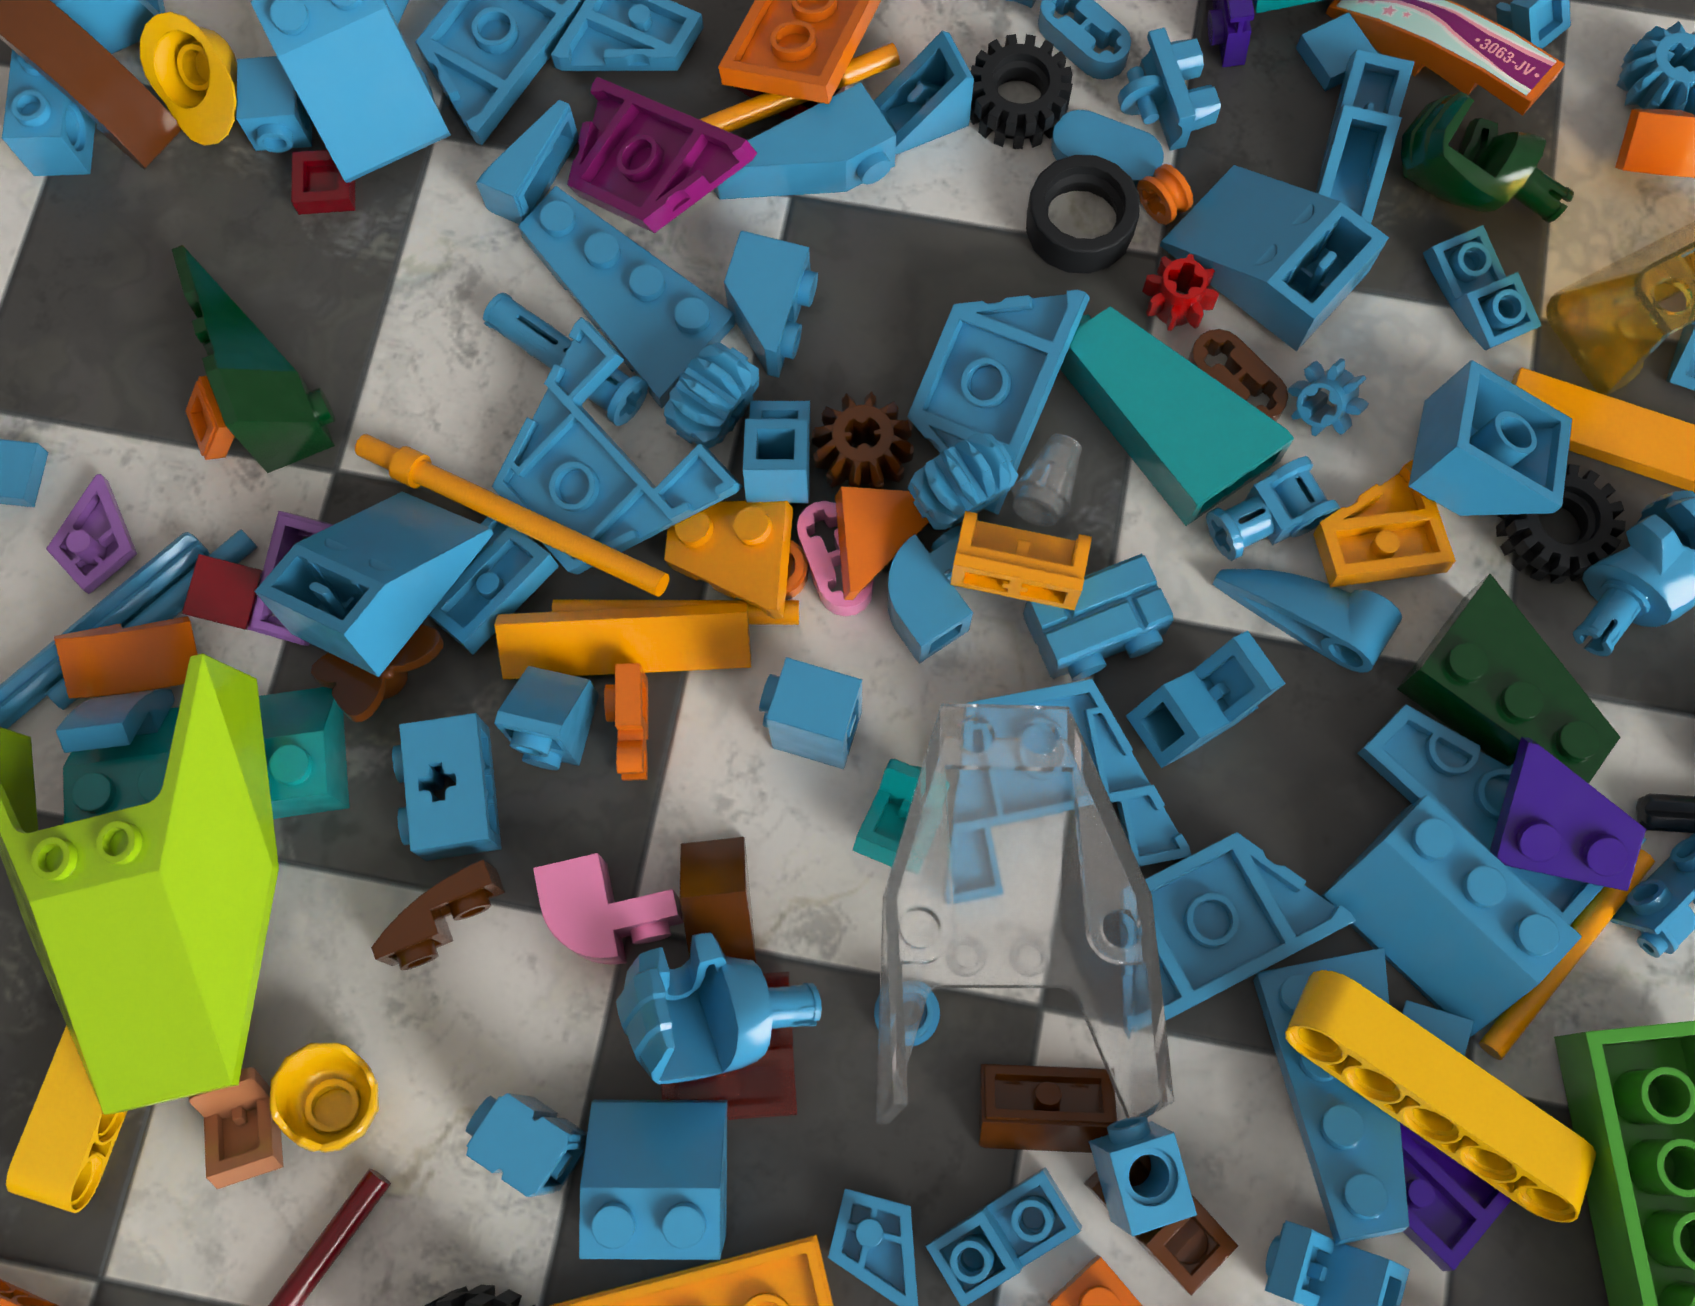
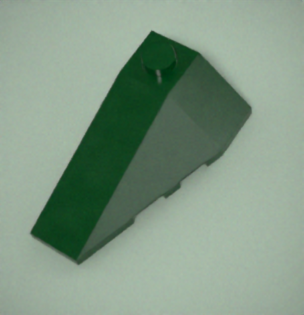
[171,245,335,473]

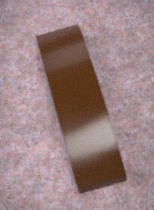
[0,0,182,170]

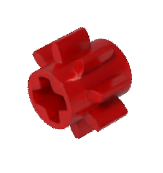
[1142,254,1219,331]

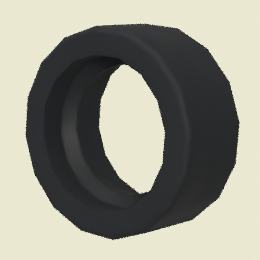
[1026,155,1140,274]

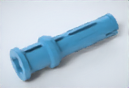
[483,293,648,426]

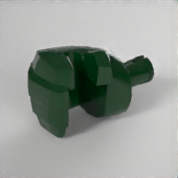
[1401,91,1574,223]

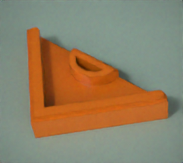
[835,486,929,600]

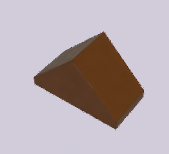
[680,837,757,964]

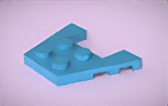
[492,317,743,575]
[942,679,1191,905]

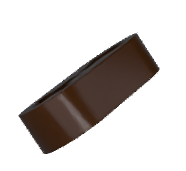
[1188,329,1288,422]

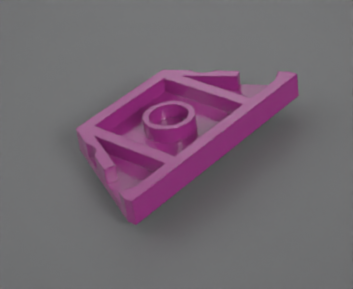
[567,77,757,233]

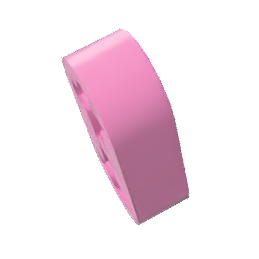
[797,501,874,617]

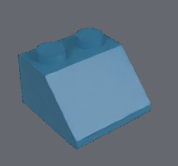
[1408,360,1572,516]
[579,1100,727,1260]

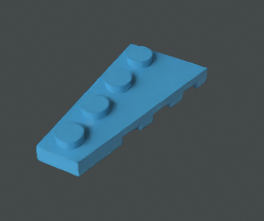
[518,186,736,408]
[1357,704,1647,925]
[1253,948,1409,1246]

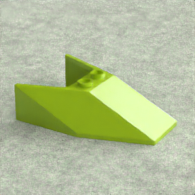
[0,653,279,1115]

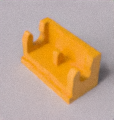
[950,511,1092,610]

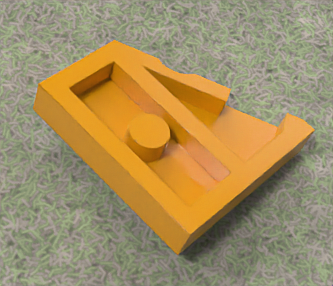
[1313,460,1456,587]
[664,501,793,619]

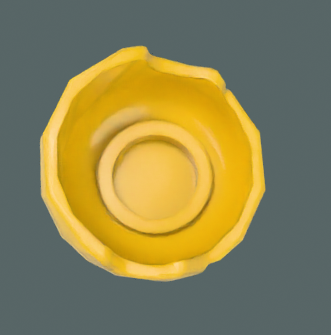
[270,1042,379,1153]

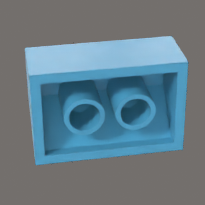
[1321,794,1582,1037]

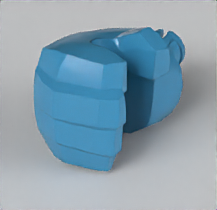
[1573,491,1695,657]
[616,932,822,1084]

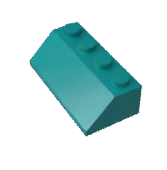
[63,687,350,824]

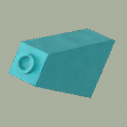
[1060,306,1294,526]

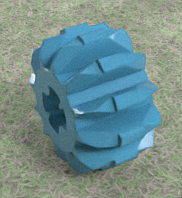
[1616,21,1695,115]
[664,342,759,449]
[908,433,1018,530]

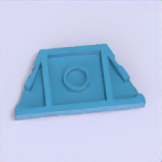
[415,0,585,145]
[907,289,1090,515]
[1120,832,1356,1038]

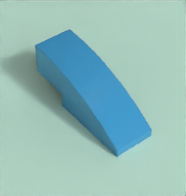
[1315,49,1415,224]

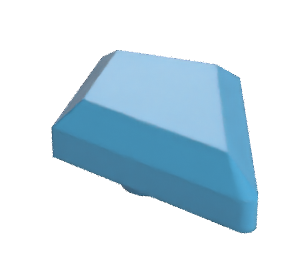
[828,1188,918,1306]

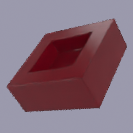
[291,150,355,215]
[182,554,263,630]

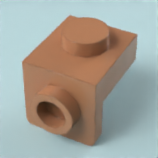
[189,1067,284,1189]

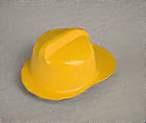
[140,12,237,146]

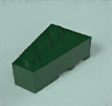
[1397,574,1621,783]

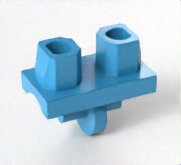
[1118,27,1221,151]

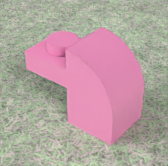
[533,853,684,965]

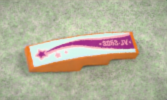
[1326,0,1565,116]

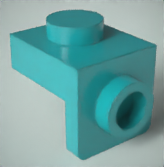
[852,759,949,875]

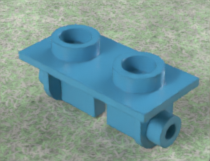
[1611,833,1695,958]

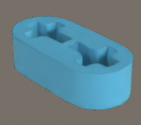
[1038,0,1131,80]

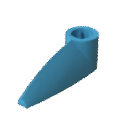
[1213,569,1402,673]

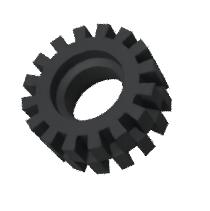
[970,34,1073,149]
[1496,464,1626,584]

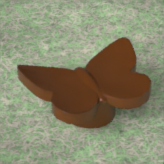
[311,624,444,722]

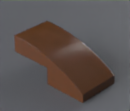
[1084,1155,1238,1296]

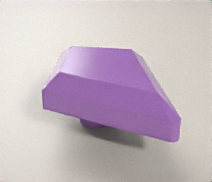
[46,474,137,594]

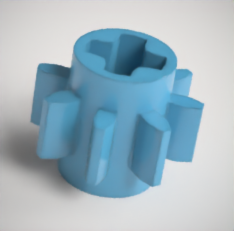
[1288,358,1369,436]

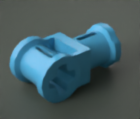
[1206,456,1340,561]

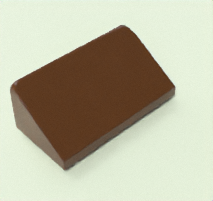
[979,1064,1117,1153]

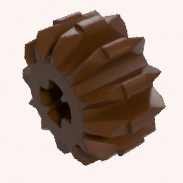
[812,391,914,489]

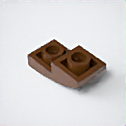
[371,859,505,970]

